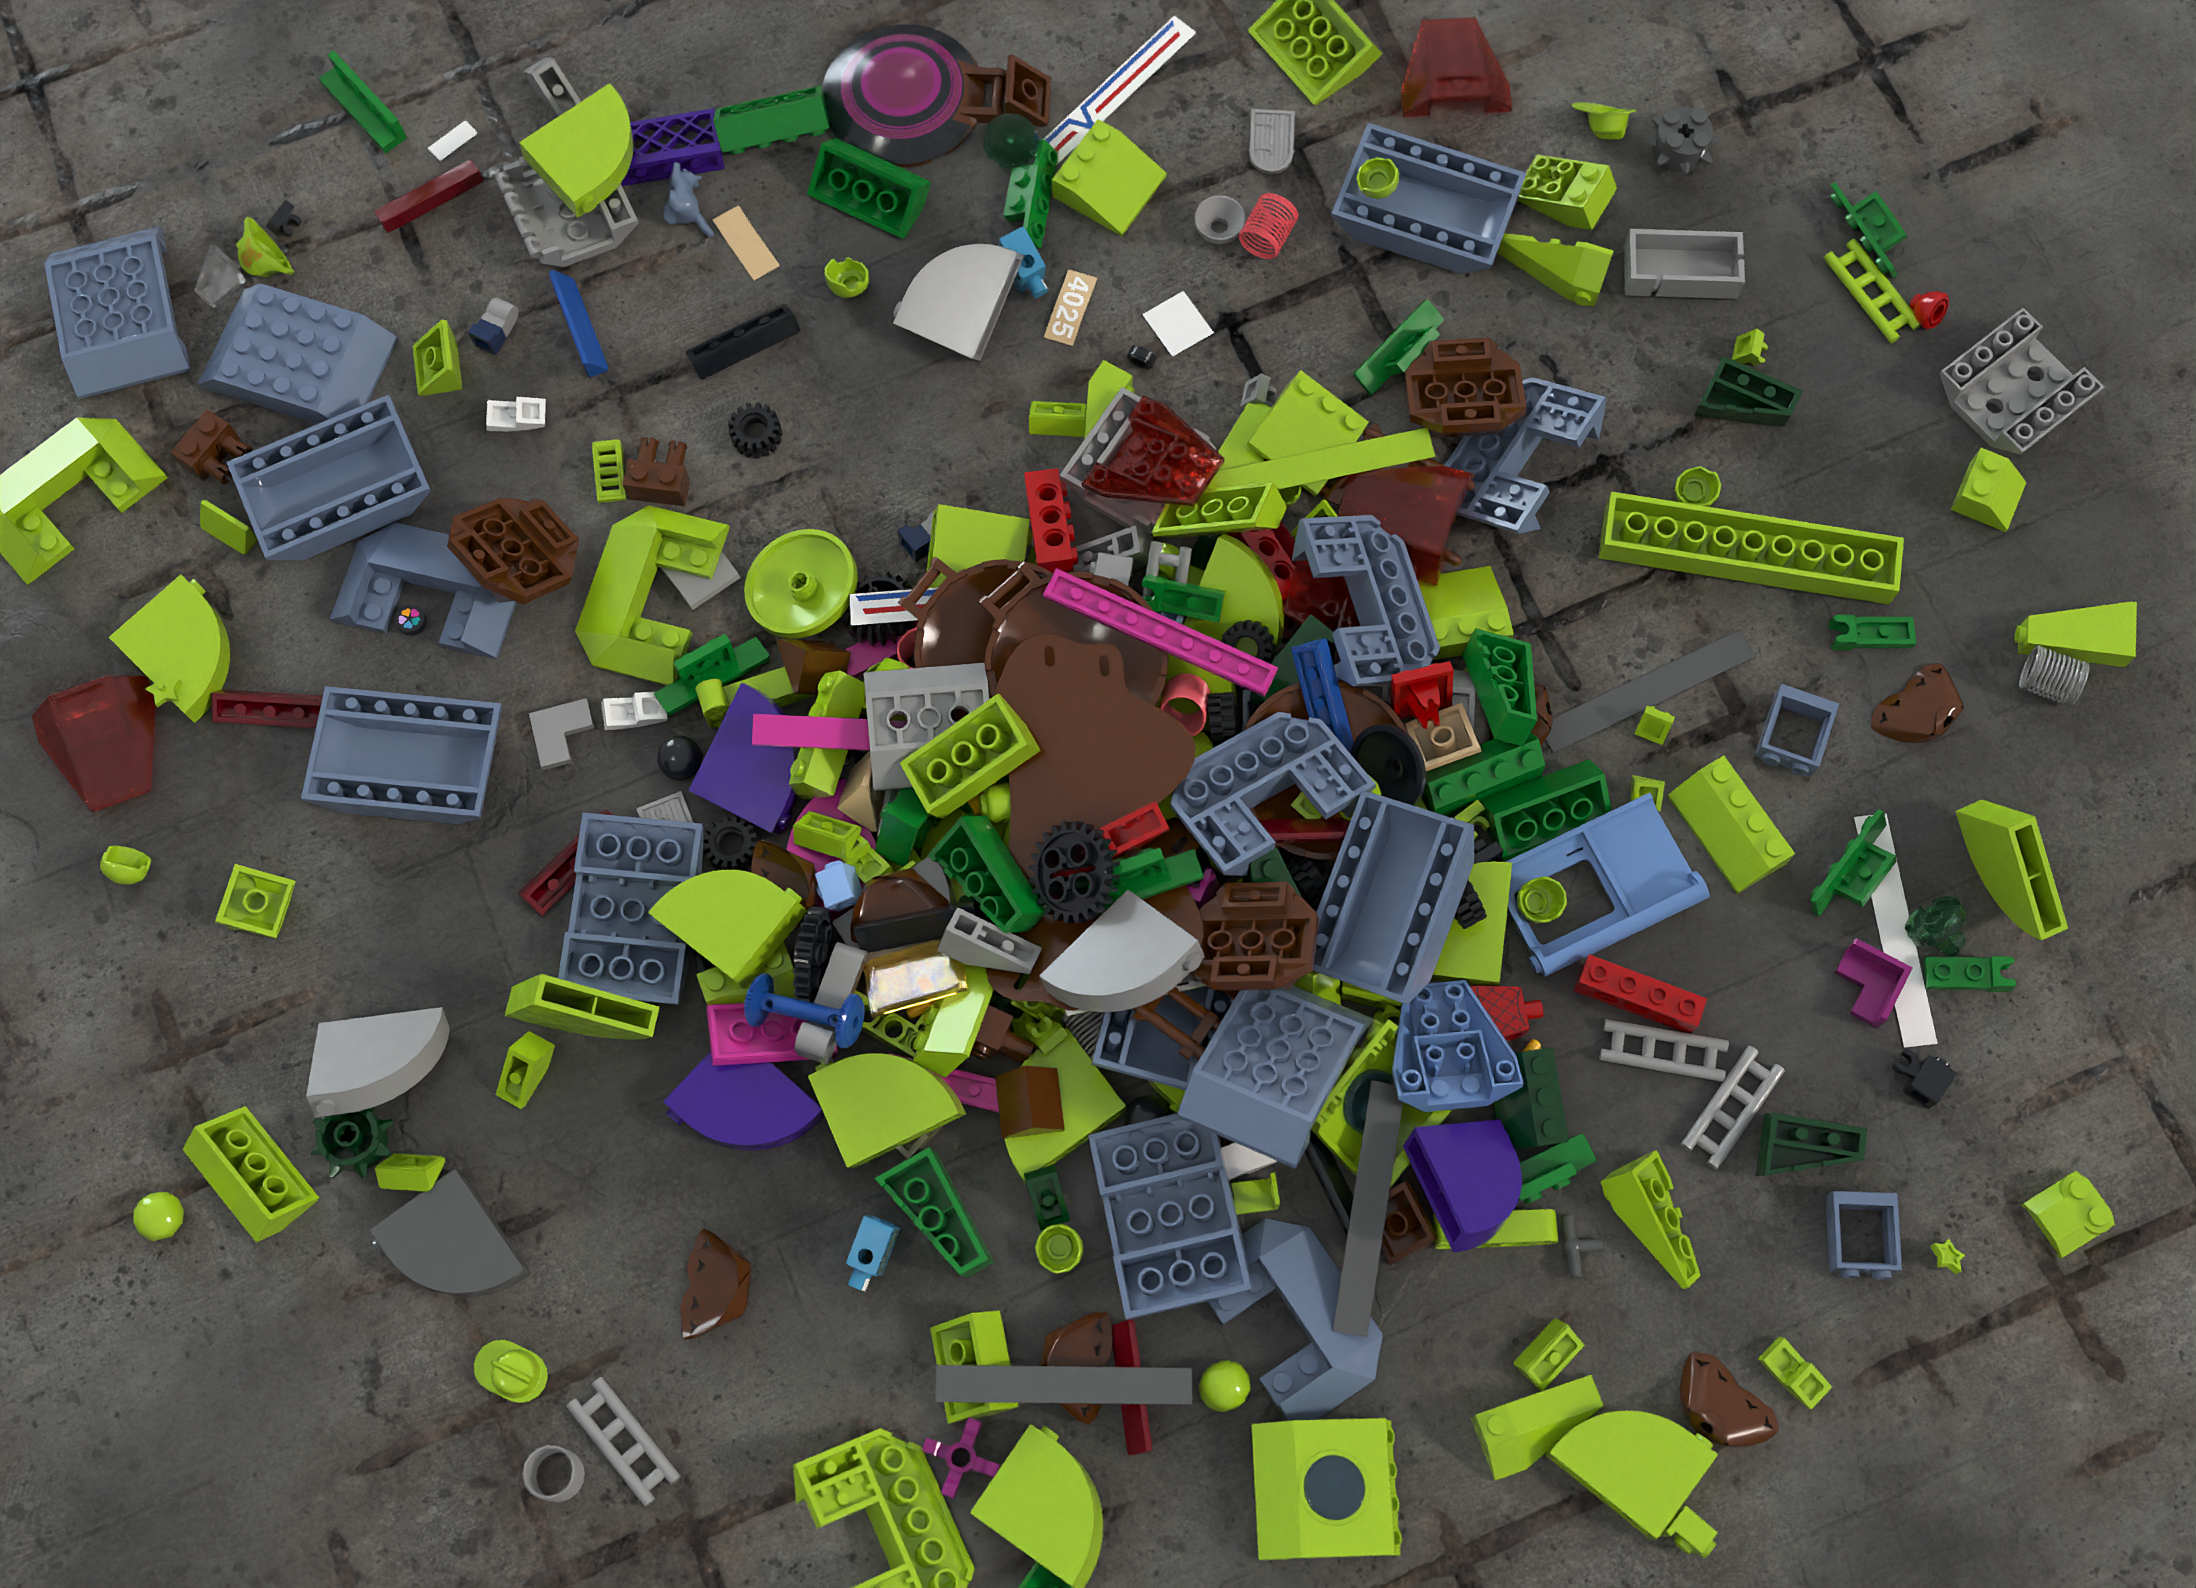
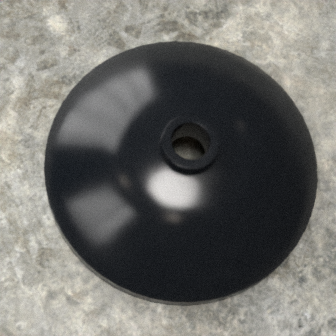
[1350,724,1426,806]

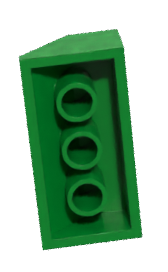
[713,85,829,155]
[807,138,931,239]
[1422,733,1545,817]
[1479,759,1612,862]

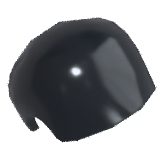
[657,736,703,781]
[1124,1095,1172,1126]

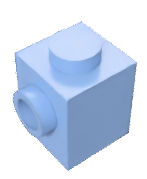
[815,861,862,911]

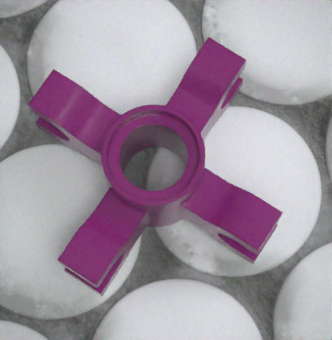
[922,1417,1001,1499]

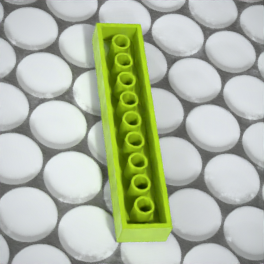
[1598,491,1904,605]

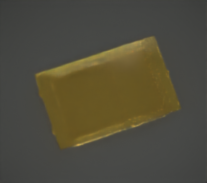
[864,938,968,1018]

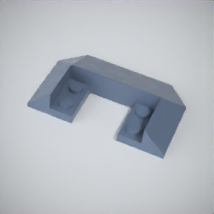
[1435,377,1607,534]
[1292,515,1440,686]
[330,522,516,660]
[1170,712,1376,876]
[1207,1218,1383,1421]

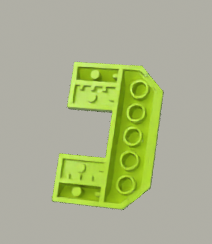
[0,418,168,585]
[575,505,730,686]
[793,1428,975,1588]

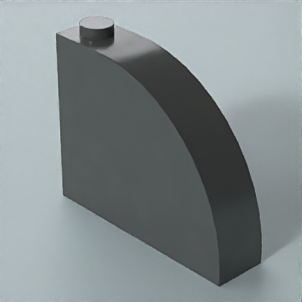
[370,1169,531,1297]

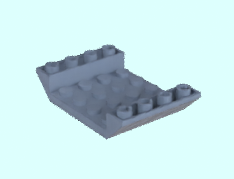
[44,226,191,399]
[1177,986,1374,1168]

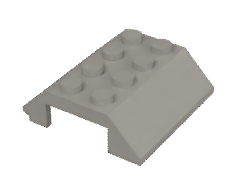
[495,161,639,267]
[1060,387,1216,534]

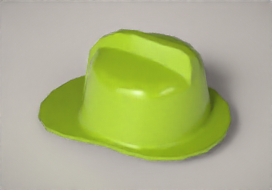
[1572,102,1636,139]
[474,1340,548,1403]

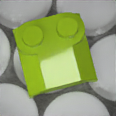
[215,864,296,939]
[2021,1171,2115,1259]

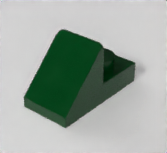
[1024,1164,1070,1230]

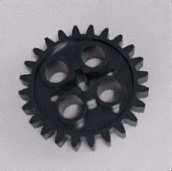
[1028,821,1121,923]
[793,906,833,1003]

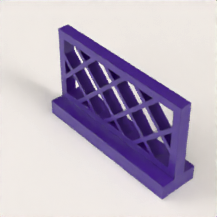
[621,108,725,186]

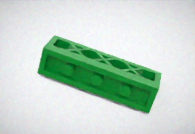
[318,50,407,154]

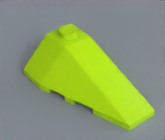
[1497,233,1613,307]
[1600,1150,1701,1289]
[1471,1375,1604,1481]

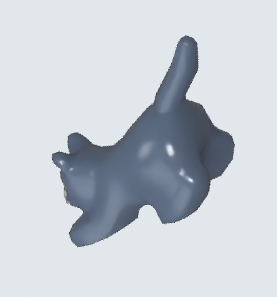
[663,162,714,237]

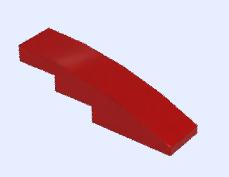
[1053,801,1170,878]

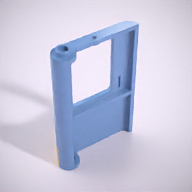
[1506,793,1710,977]

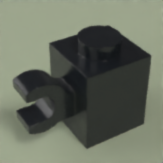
[1892,1049,1957,1109]

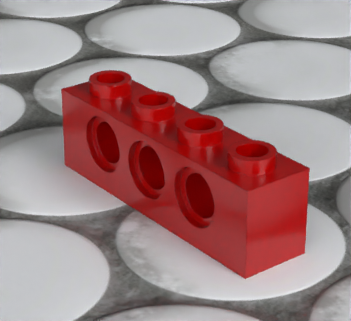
[1024,468,1078,574]
[1220,529,1309,610]
[1573,954,1707,1034]

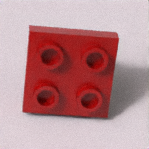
[1391,661,1454,729]

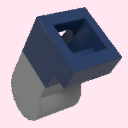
[468,297,518,355]
[898,511,933,562]

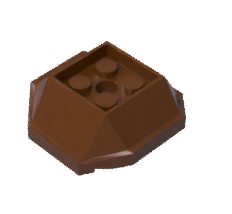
[1405,337,1527,438]
[447,498,579,605]
[1189,882,1319,991]

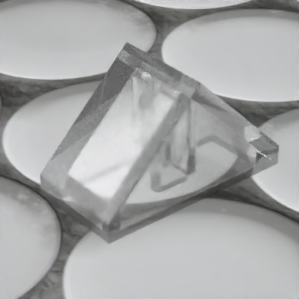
[194,245,246,308]

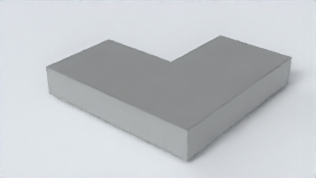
[529,698,595,770]

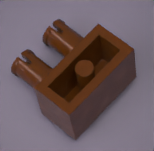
[170,409,253,484]
[622,437,690,506]
[970,1005,1035,1064]

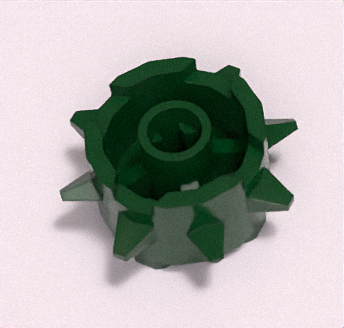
[310,1107,394,1178]

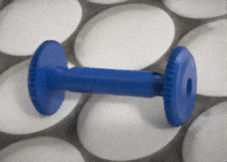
[744,973,864,1048]

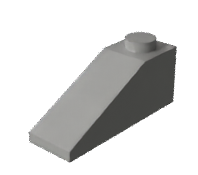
[1073,525,1153,572]
[937,907,1042,974]

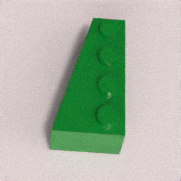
[1462,628,1537,746]
[875,788,941,867]
[927,816,1045,933]
[874,1147,994,1278]

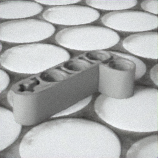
[795,942,867,1065]

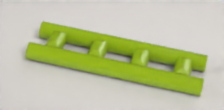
[1823,238,1920,344]

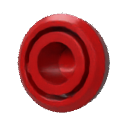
[1909,291,1949,330]

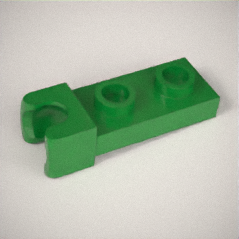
[1142,575,1225,623]
[1828,615,1916,650]
[1923,956,2016,992]

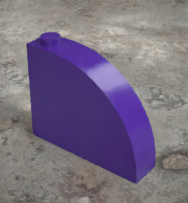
[689,683,800,834]
[663,1051,825,1151]
[1403,1119,1522,1252]

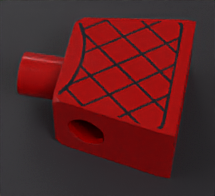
[1470,986,1544,1041]

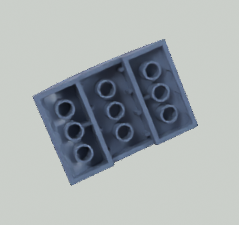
[558,813,704,1005]
[1088,1113,1252,1320]

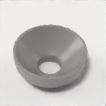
[1195,195,1245,244]

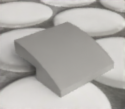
[660,551,741,610]

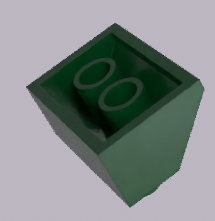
[1492,1047,1569,1149]

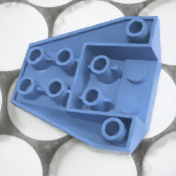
[1392,980,1524,1112]

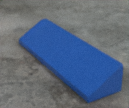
[549,270,609,377]
[1291,638,1354,753]

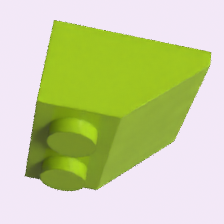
[1951,448,2027,532]

